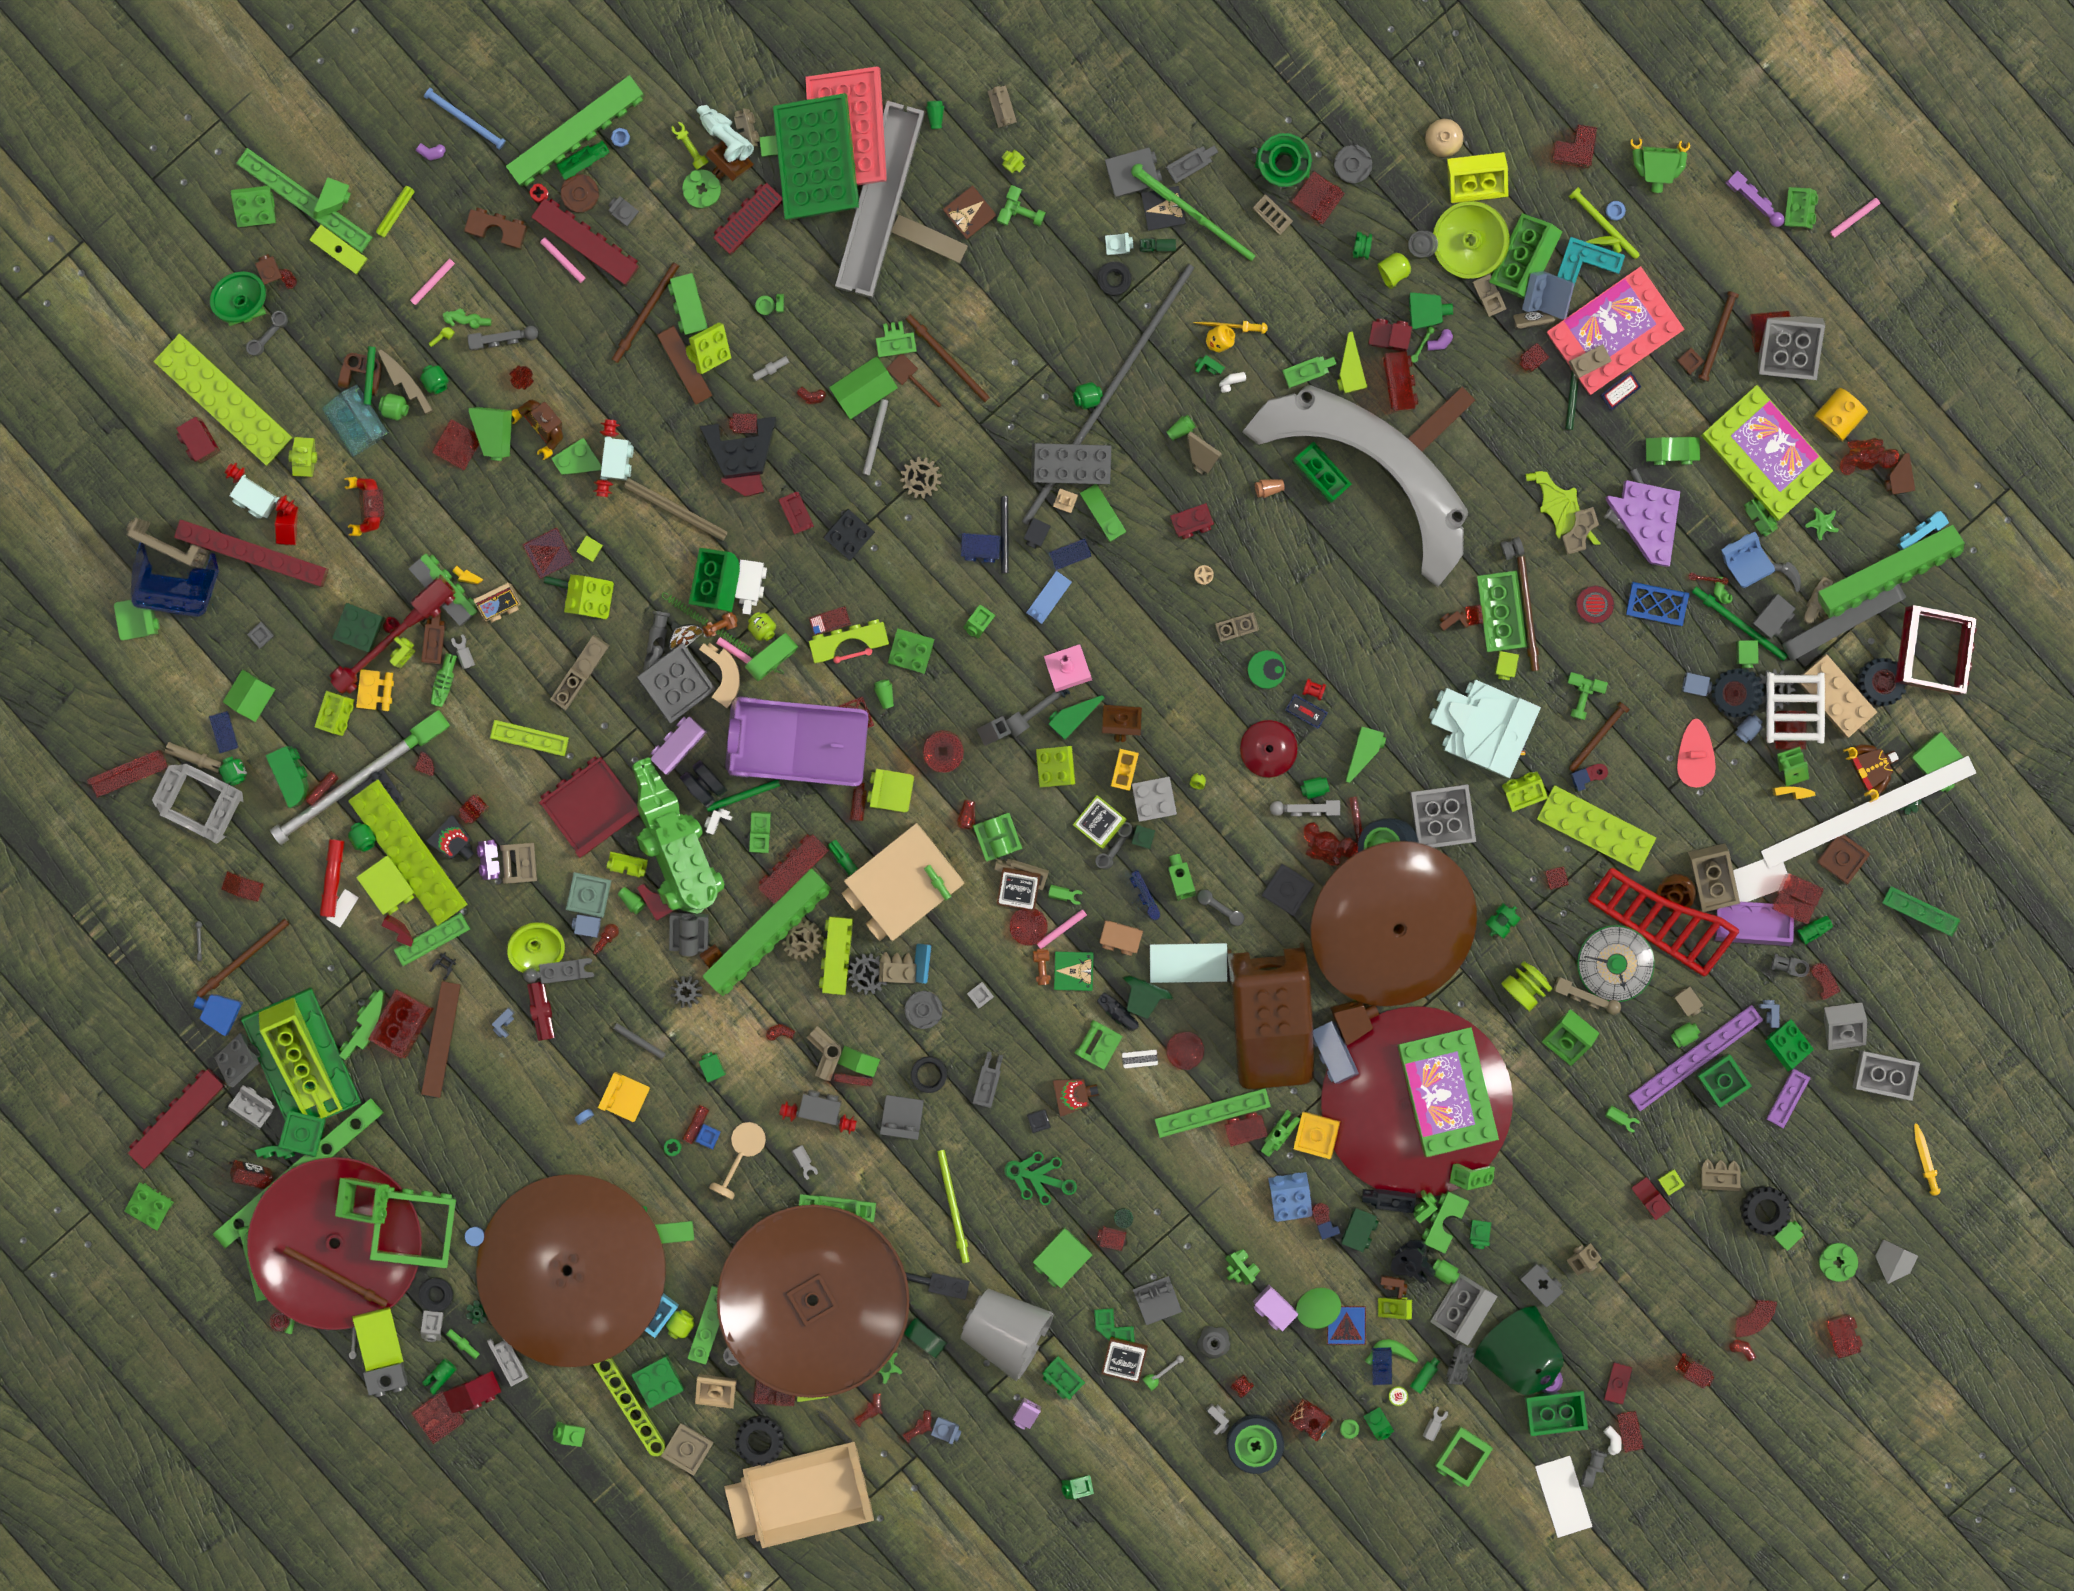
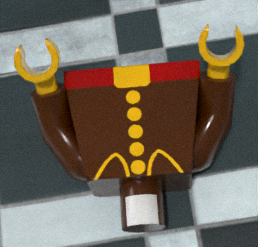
[512,399,563,460]
[1843,744,1899,803]

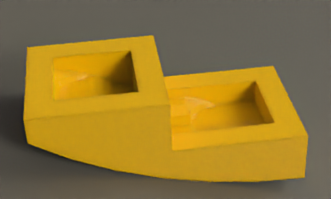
[1772,787,1816,799]

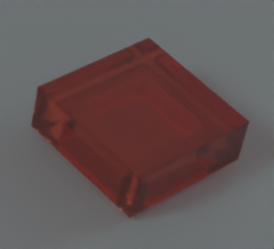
[1545,866,1569,890]

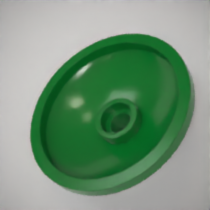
[210,271,266,323]

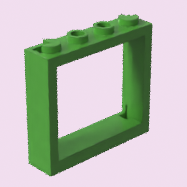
[370,1187,456,1268]

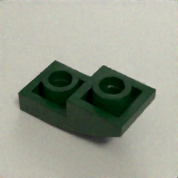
[904,1318,947,1358]

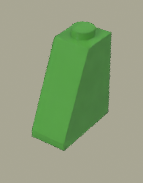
[469,407,512,461]

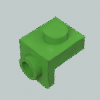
[553,1422,586,1447]

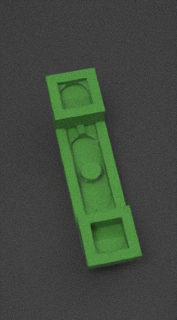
[799,1194,876,1222]

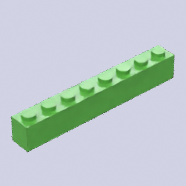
[506,75,644,187]
[1818,525,1965,618]
[702,868,832,996]

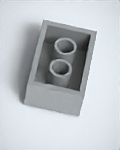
[1852,1050,1920,1100]

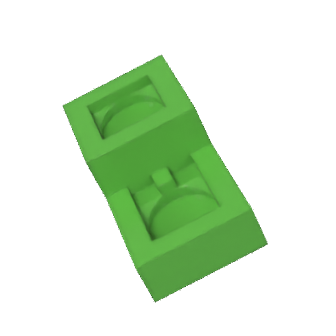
[749,811,771,853]

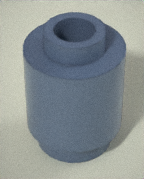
[1735,715,1763,743]

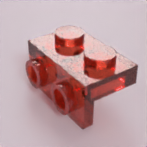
[1224,1112,1267,1147]

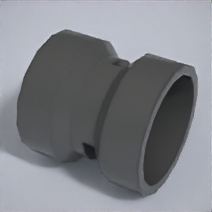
[1500,536,1525,561]

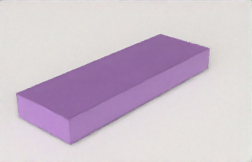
[1766,1069,1810,1128]

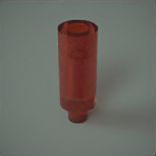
[850,783,867,821]

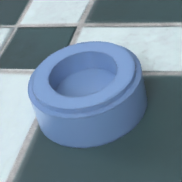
[1606,201,1625,221]
[574,1109,594,1125]
[465,1227,484,1246]

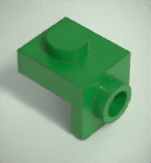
[1363,1407,1394,1441]

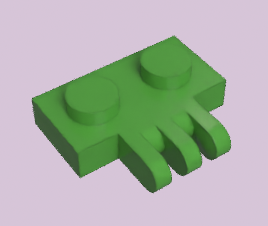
[876,321,917,358]

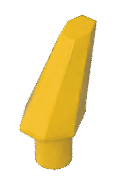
[452,566,484,584]

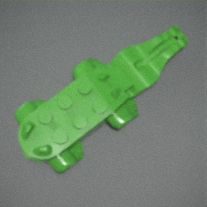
[632,758,725,914]

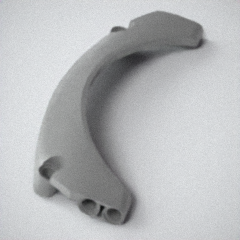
[1242,385,1468,587]

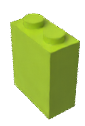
[356,855,416,916]

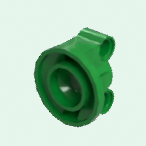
[1254,133,1313,187]

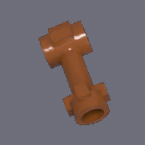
[702,612,738,637]
[1032,949,1051,985]

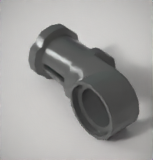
[1771,953,1810,977]
[1582,1450,1608,1488]

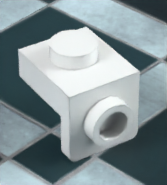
[704,808,733,835]

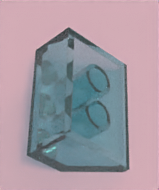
[322,385,388,457]

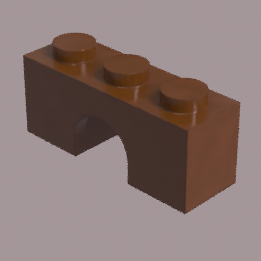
[464,207,528,250]

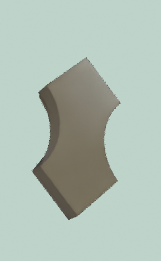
[1562,507,1599,555]

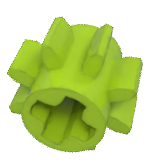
[1001,150,1025,174]

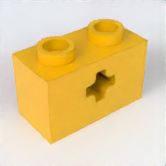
[1111,749,1139,791]

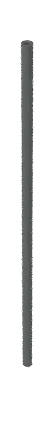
[1022,264,1194,525]

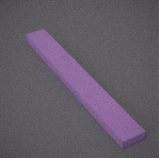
[1628,1005,1763,1111]

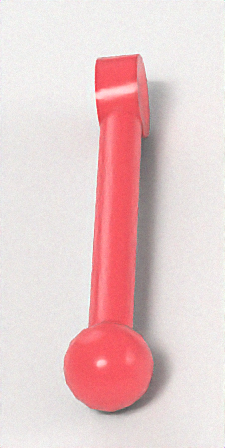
[833,648,872,664]

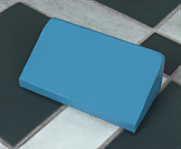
[914,943,931,984]

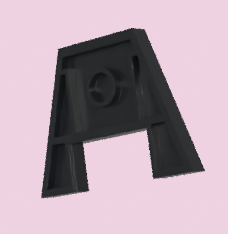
[700,417,776,479]

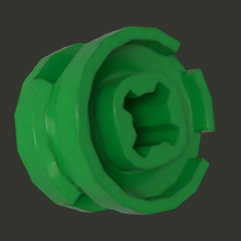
[1353,231,1372,260]

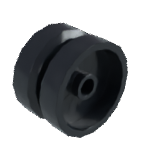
[680,760,728,808]

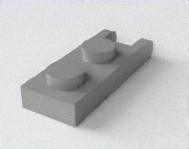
[487,1339,528,1386]

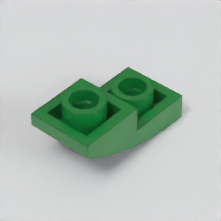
[255,1144,295,1159]

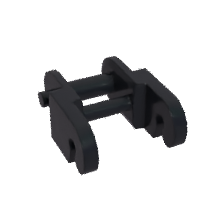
[429,952,456,981]

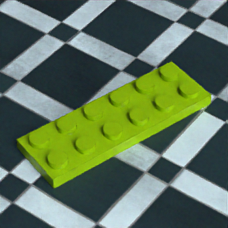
[1537,785,1656,872]

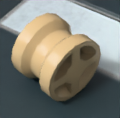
[1194,565,1214,585]

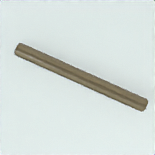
[624,478,727,541]

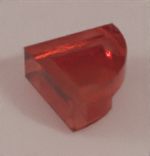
[415,751,435,776]

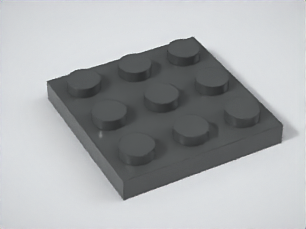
[636,643,716,724]

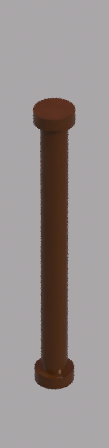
[1698,291,1739,382]

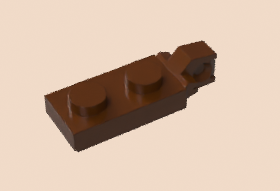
[421,611,445,664]

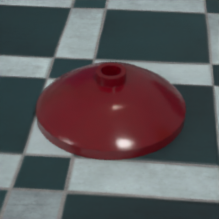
[1240,720,1298,778]

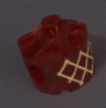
[1289,1398,1334,1442]

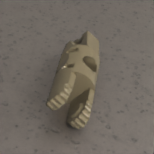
[1803,577,1833,624]

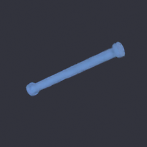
[424,88,506,150]

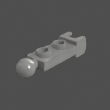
[1270,800,1340,816]

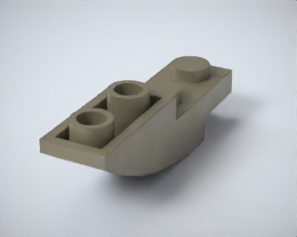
[550,635,610,710]

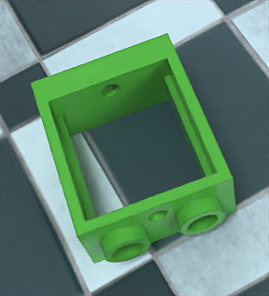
[335,1178,389,1224]
[1435,1425,1493,1487]

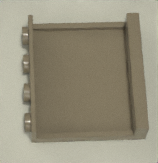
[127,518,210,568]

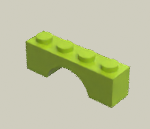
[809,619,889,664]

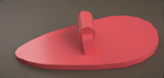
[1677,719,1716,788]

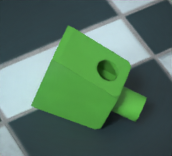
[1168,854,1196,901]

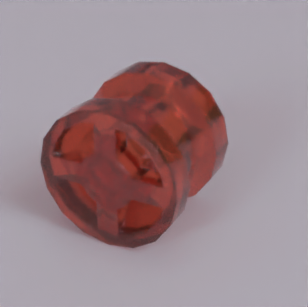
[1230,1374,1254,1398]

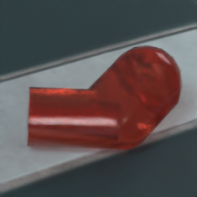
[279,269,297,289]
[796,386,826,404]
[766,1024,795,1041]
[1729,1340,1756,1362]

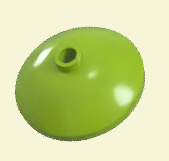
[507,922,565,973]

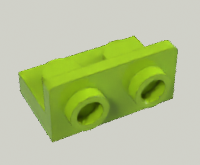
[389,636,416,668]
[315,691,354,736]
[1502,772,1548,812]

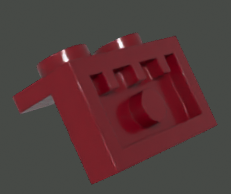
[1170,503,1214,540]

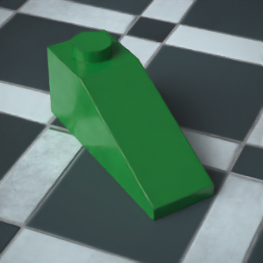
[1048,695,1104,739]

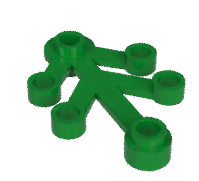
[1005,1151,1077,1205]

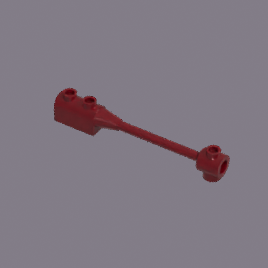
[329,574,456,694]

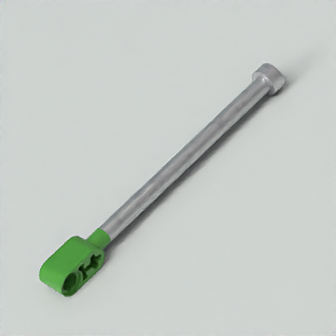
[270,710,450,845]

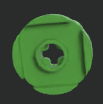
[682,170,721,209]
[1819,1243,1858,1282]

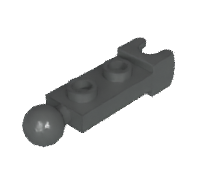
[467,325,538,351]
[523,958,594,984]

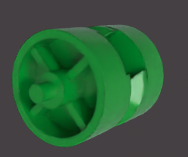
[1485,903,1521,939]

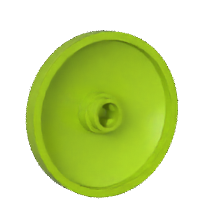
[1433,201,1509,279]

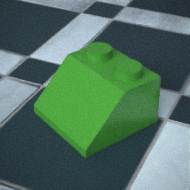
[1542,1009,1600,1066]

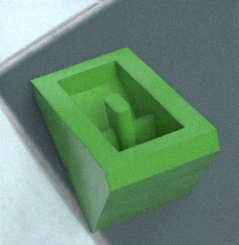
[838,1046,880,1077]

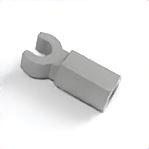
[451,635,475,669]
[791,1145,818,1180]
[1422,1406,1448,1441]

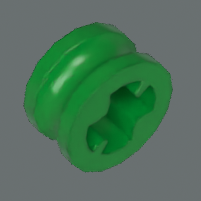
[664,1138,682,1156]

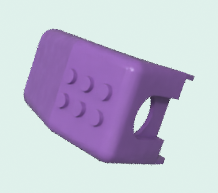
[725,697,868,786]

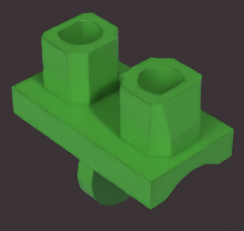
[1225,1249,1260,1285]

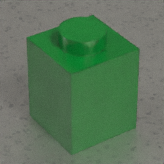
[699,1051,726,1082]

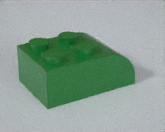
[689,547,740,612]
[266,746,309,808]
[1524,1390,1588,1436]

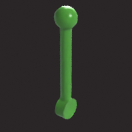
[1410,327,1434,362]

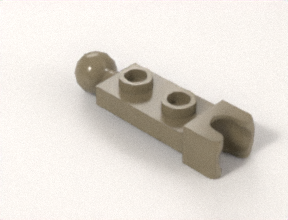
[1553,977,1621,1015]

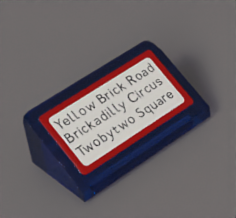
[1600,372,1641,411]

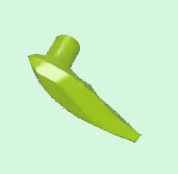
[1586,236,1622,253]

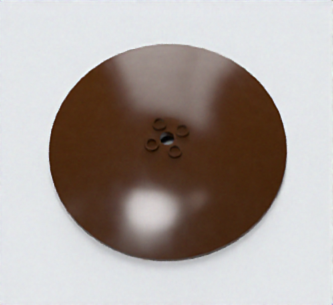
[476,1174,666,1367]
[717,1204,909,1398]

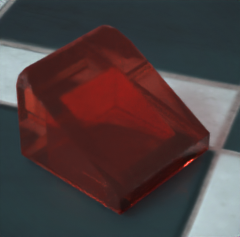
[1465,605,1483,626]

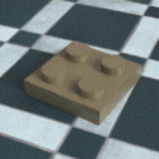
[661,1423,714,1476]

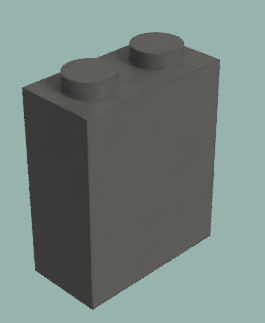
[1105,147,1162,199]

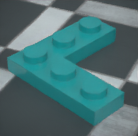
[1557,237,1625,286]

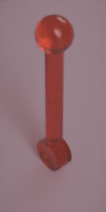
[1689,573,1729,585]

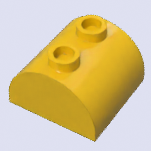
[1813,387,1868,442]

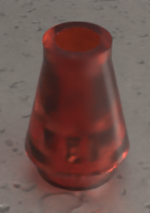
[957,800,976,829]

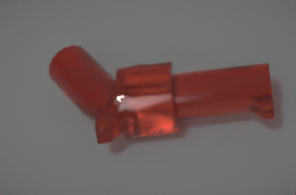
[854,1393,883,1427]
[903,1410,932,1443]

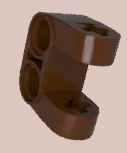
[338,353,382,396]

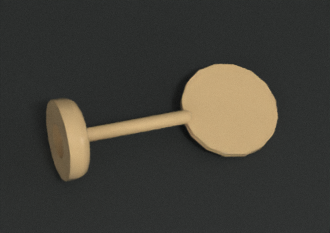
[709,1122,766,1200]

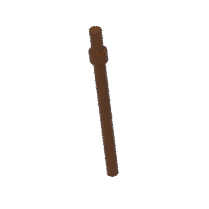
[612,262,680,363]
[905,314,990,403]
[1517,556,1539,671]
[196,919,290,998]
[283,1246,388,1308]

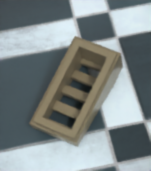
[1252,194,1293,235]

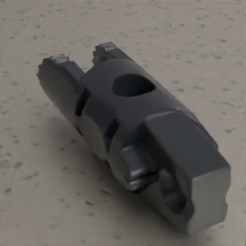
[1096,993,1139,1031]

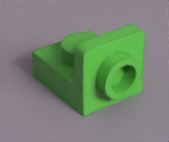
[963,605,995,639]
[1413,1190,1437,1223]

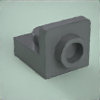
[608,196,639,227]

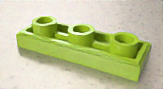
[310,225,368,274]

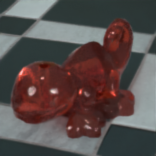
[1840,438,1899,475]
[1304,822,1358,866]

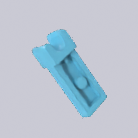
[1897,511,1949,550]

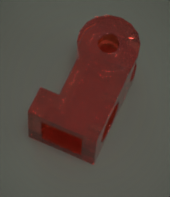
[1810,963,1841,1000]

